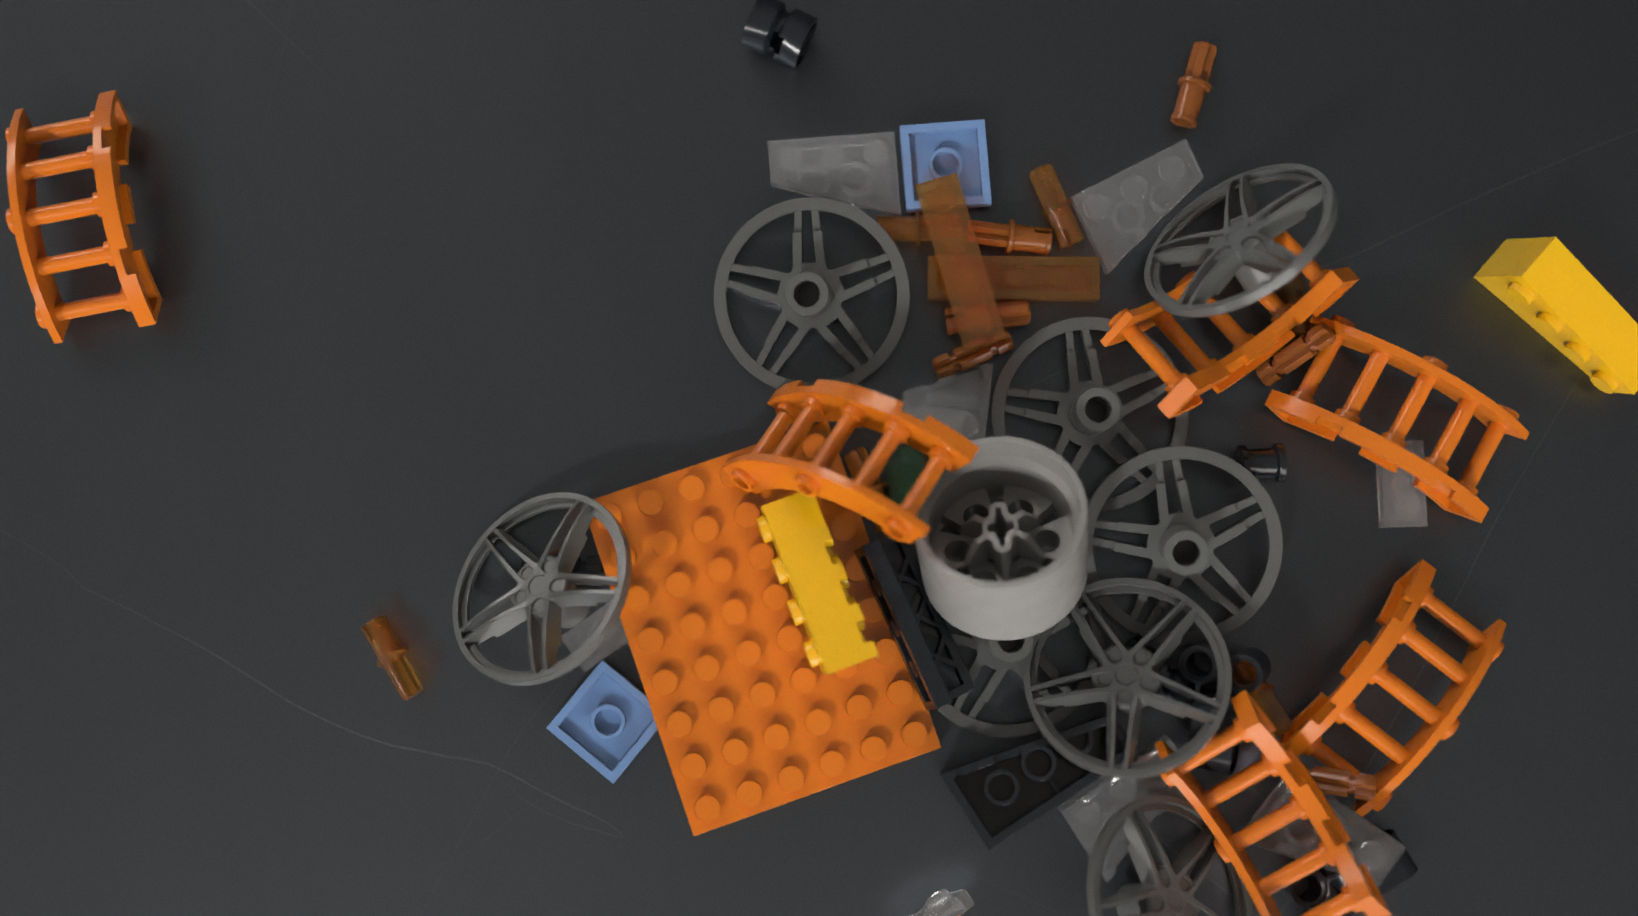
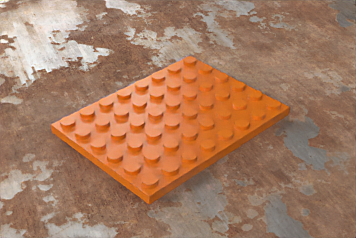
[589,421,941,836]

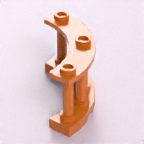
[5,90,163,344]
[1100,230,1359,419]
[1265,315,1530,523]
[722,379,980,544]
[1279,559,1507,820]
[1155,690,1392,916]

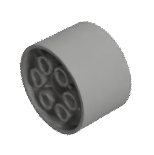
[915,436,1088,640]

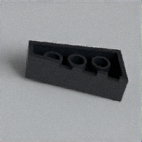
[940,716,1139,851]

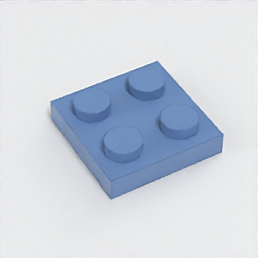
[899,119,992,213]
[546,660,658,784]

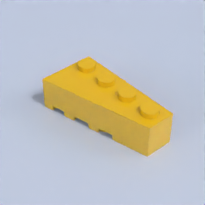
[1473,237,1638,395]
[756,492,879,675]

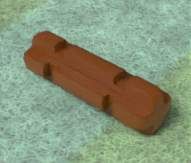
[1255,322,1336,386]
[931,328,1014,380]
[1303,763,1377,801]

